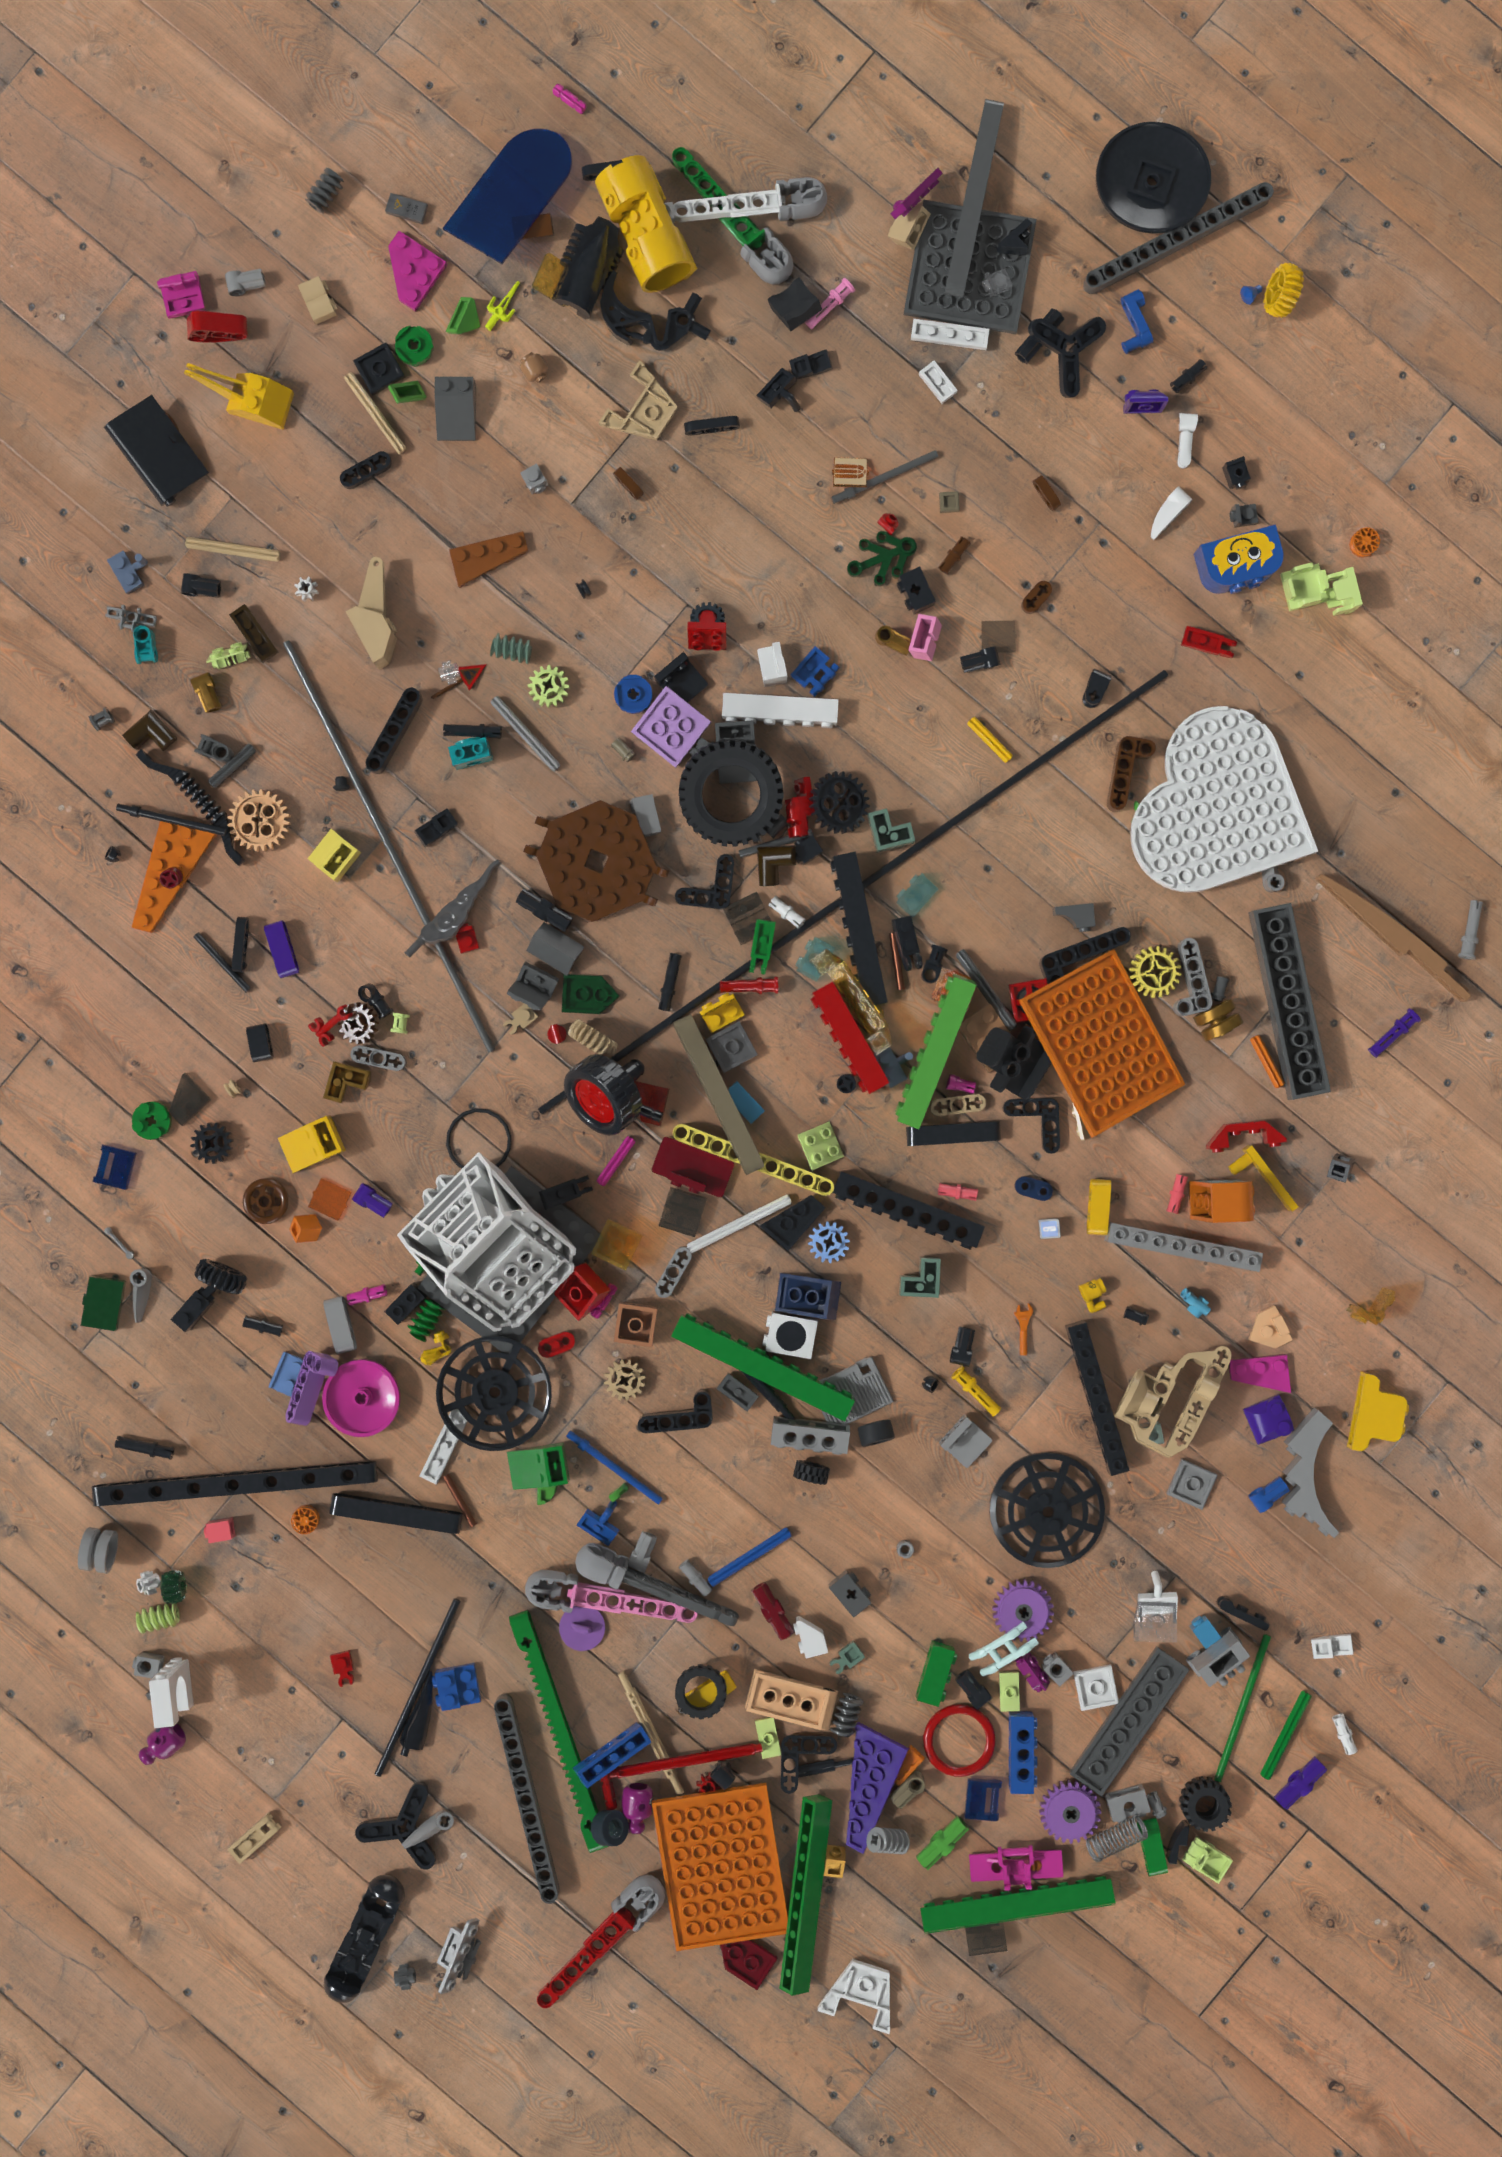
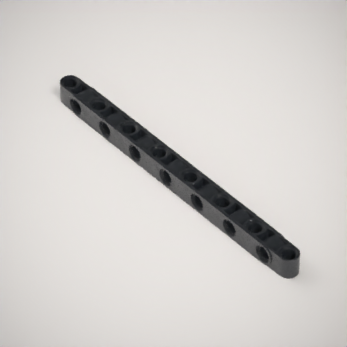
[91,1461,378,1506]

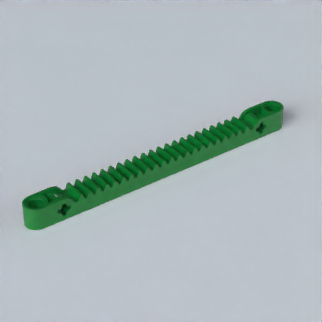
[509,1610,609,1853]

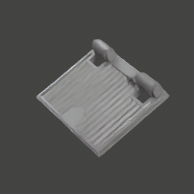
[818,1356,894,1425]

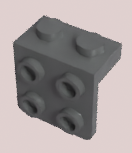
[507,961,559,1010]

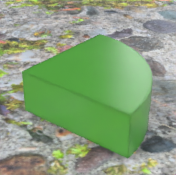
[608,1482,629,1502]
[537,1486,557,1505]

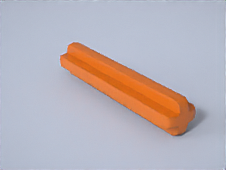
[1250,1035,1285,1088]

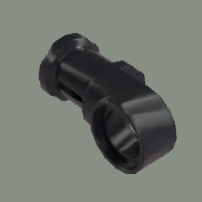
[921,944,948,984]
[358,983,394,1020]

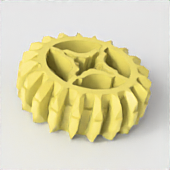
[1129,946,1182,998]

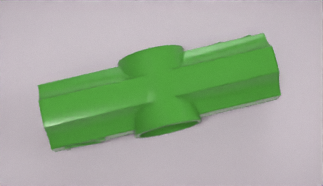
[916,1816,969,1870]

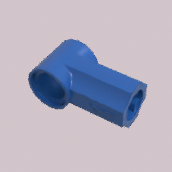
[1248,1476,1290,1513]

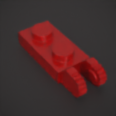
[1181,626,1237,658]

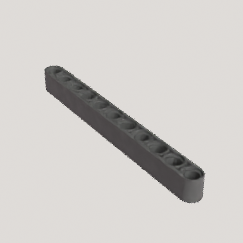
[944,99,1004,298]
[1083,182,1274,294]
[494,1694,559,1904]

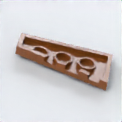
[449,531,529,588]

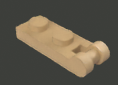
[227,1812,282,1864]

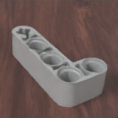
[1173,938,1212,1016]

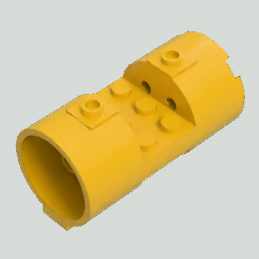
[595,155,698,293]

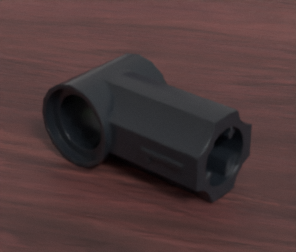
[180,573,221,598]
[960,646,1001,673]
[950,1326,975,1367]
[955,1669,992,1710]
[710,1760,735,1790]

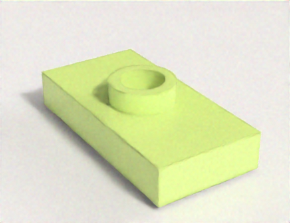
[999,1671,1020,1712]
[755,1717,781,1759]

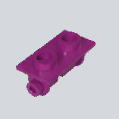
[1015,1652,1050,1692]

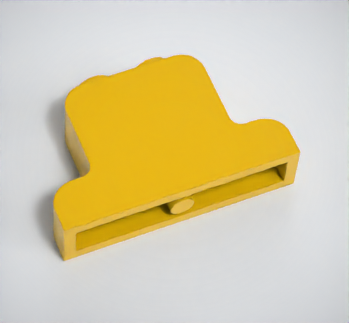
[1347,1372,1409,1451]

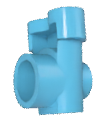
[1180,1288,1211,1319]

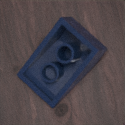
[775,1273,841,1320]

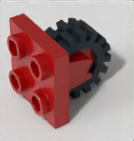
[687,602,727,651]

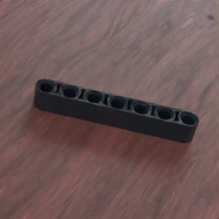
[329,1493,463,1534]

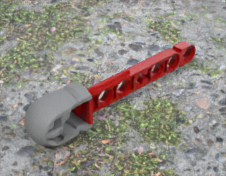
[537,1875,665,2008]

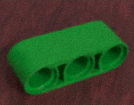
[1137,1817,1168,1877]

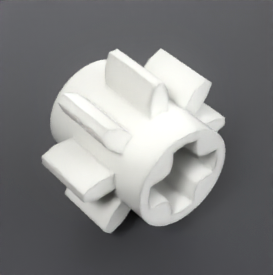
[294,576,319,602]
[136,1571,161,1596]

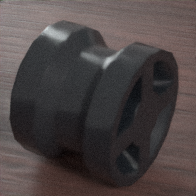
[836,1074,856,1093]

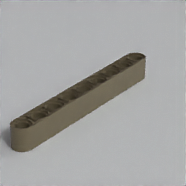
[673,1014,764,1175]

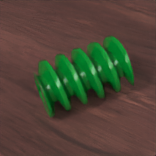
[407,1298,446,1342]

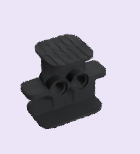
[976,1026,1051,1099]

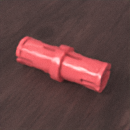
[1166,1174,1188,1214]
[938,1183,978,1201]

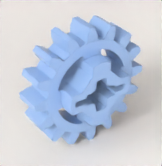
[808,1221,850,1263]

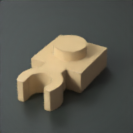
[503,1003,538,1035]

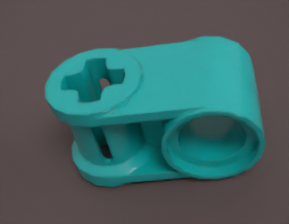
[133,625,158,664]

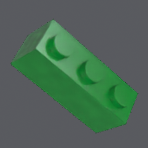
[915,1640,957,1707]

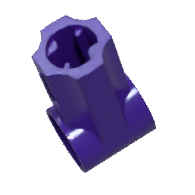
[352,1183,393,1218]

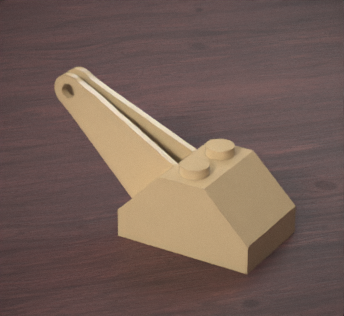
[346,557,397,670]

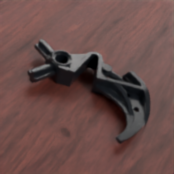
[600,270,711,351]

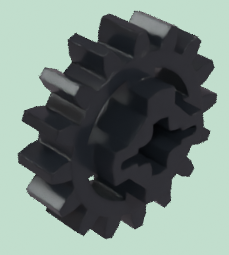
[190,1122,234,1164]

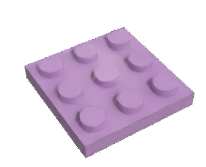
[631,686,712,768]

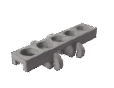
[105,605,157,632]

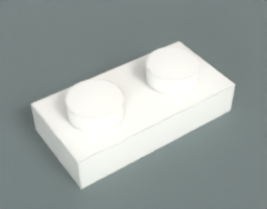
[919,361,958,404]

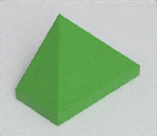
[445,297,480,334]
[388,381,427,404]

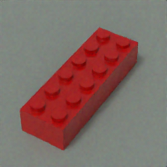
[810,981,890,1094]

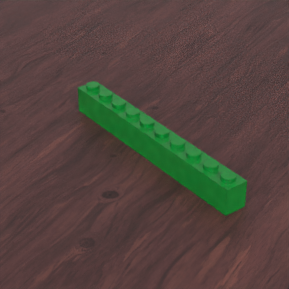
[671,1313,855,1422]
[779,1794,833,1996]
[920,1876,1116,1934]

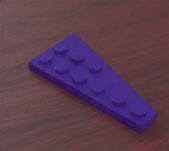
[846,1722,909,1854]

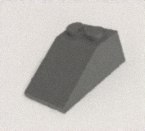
[435,377,476,441]

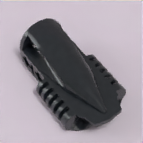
[552,216,624,320]

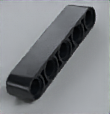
[365,687,423,774]
[906,1121,1001,1146]

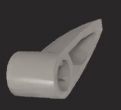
[1261,866,1284,893]
[130,1268,152,1323]
[402,1810,454,1849]

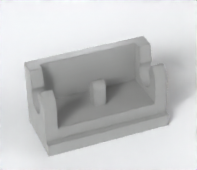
[629,794,661,837]

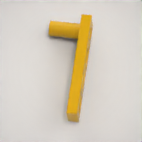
[1228,1145,1298,1212]

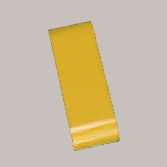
[1087,1179,1111,1235]
[685,1670,737,1716]

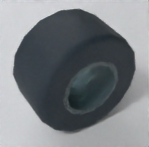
[591,1810,629,1846]

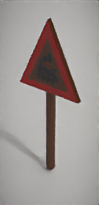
[431,664,487,699]

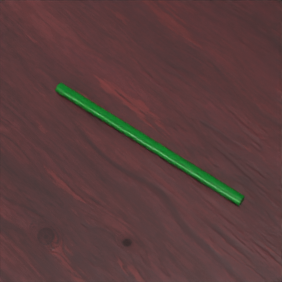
[1214,1634,1271,1782]

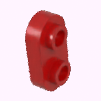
[538,1331,575,1358]

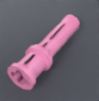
[805,278,855,330]

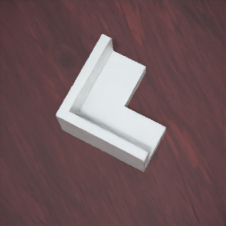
[757,642,787,687]

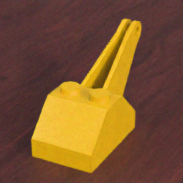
[184,363,294,430]

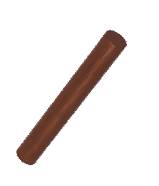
[889,933,905,990]
[442,1473,477,1527]

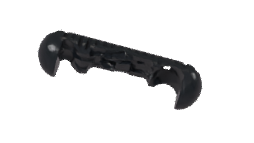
[324,1875,405,2003]

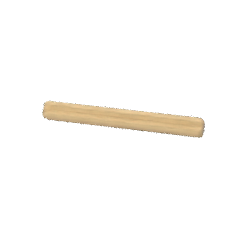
[344,372,406,454]
[185,537,280,562]

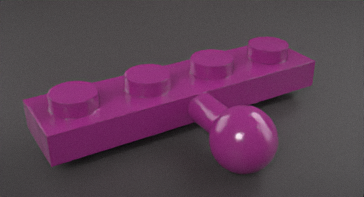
[890,168,943,220]

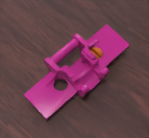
[969,1845,1064,1891]

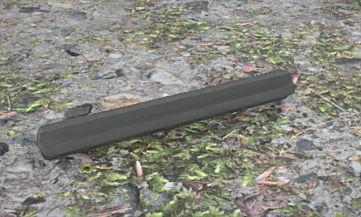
[956,949,1017,1031]

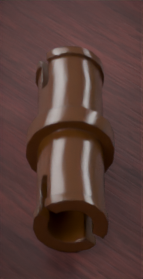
[938,536,971,575]

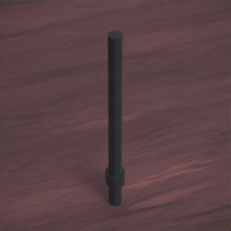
[116,803,227,836]

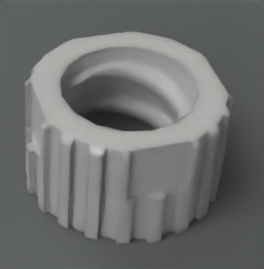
[896,1540,914,1559]

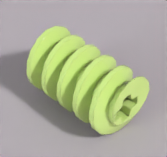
[136,1601,180,1634]

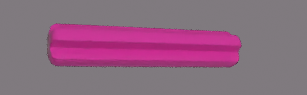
[596,1136,636,1186]

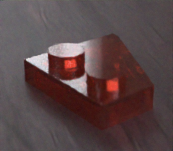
[635,1081,670,1126]

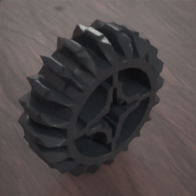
[194,1259,247,1294]

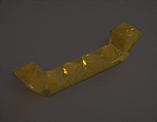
[811,949,892,1056]

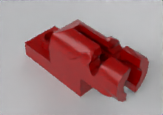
[785,776,815,838]

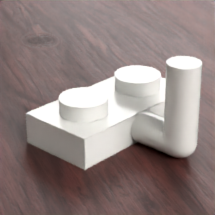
[1137,1571,1178,1614]

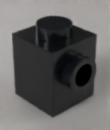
[794,835,823,866]

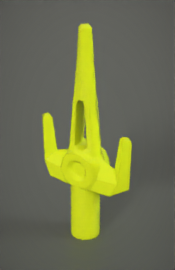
[485,281,520,331]

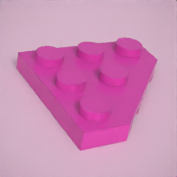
[388,231,447,312]

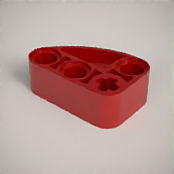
[187,311,248,343]

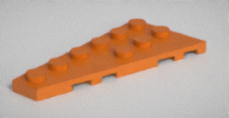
[131,821,217,933]

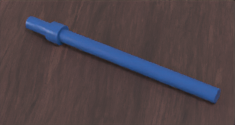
[566,1430,663,1505]

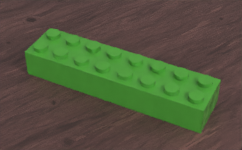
[895,973,976,1129]

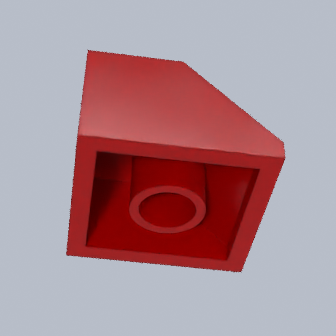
[554,1263,611,1321]

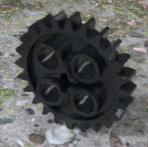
[809,771,870,834]

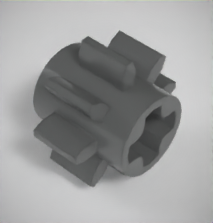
[394,1964,416,1990]

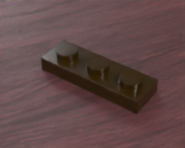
[229,604,279,663]

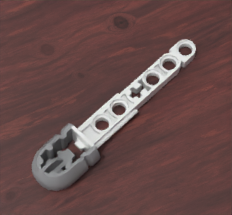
[664,177,827,223]

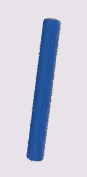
[708,1527,792,1586]

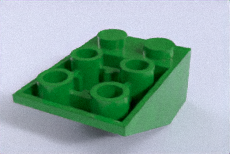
[507,1442,570,1490]

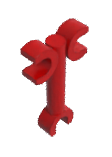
[308,1004,353,1047]

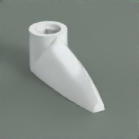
[1150,486,1193,540]

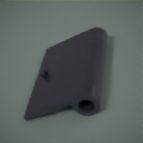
[104,395,209,507]

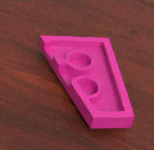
[1229,1354,1291,1393]

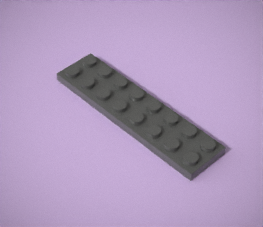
[1069,1646,1189,1796]

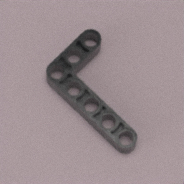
[1039,927,1131,984]

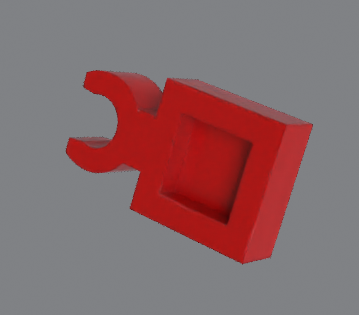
[330,1650,354,1687]

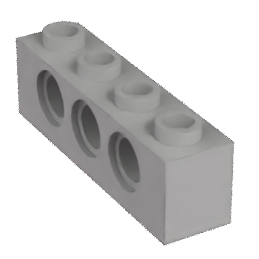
[771,1416,850,1455]

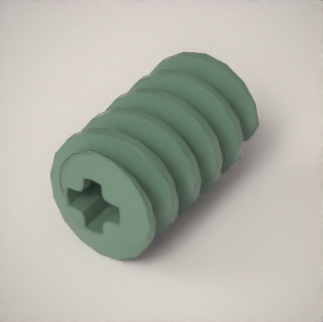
[490,633,532,664]

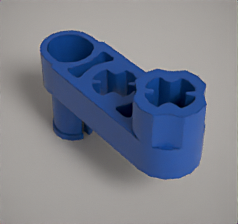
[1120,289,1153,354]

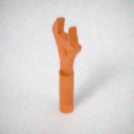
[1014,1303,1033,1356]

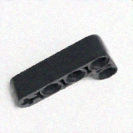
[638,1389,713,1433]

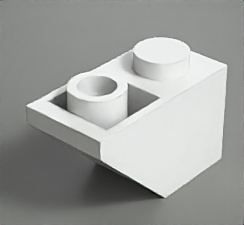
[793,1616,828,1659]

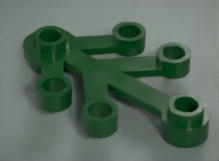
[847,531,917,586]

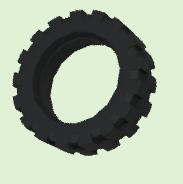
[675,1664,727,1720]

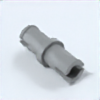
[679,1559,713,1597]

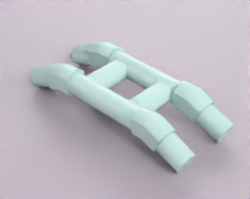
[969,1622,1039,1676]

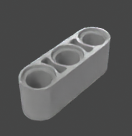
[323,1296,357,1354]

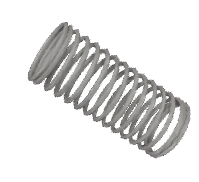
[1086,1815,1148,1862]

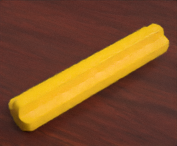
[967,717,1013,763]

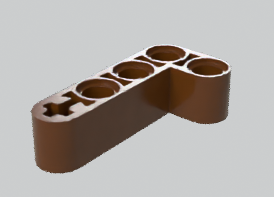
[1107,736,1156,812]

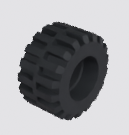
[1179,1776,1232,1832]

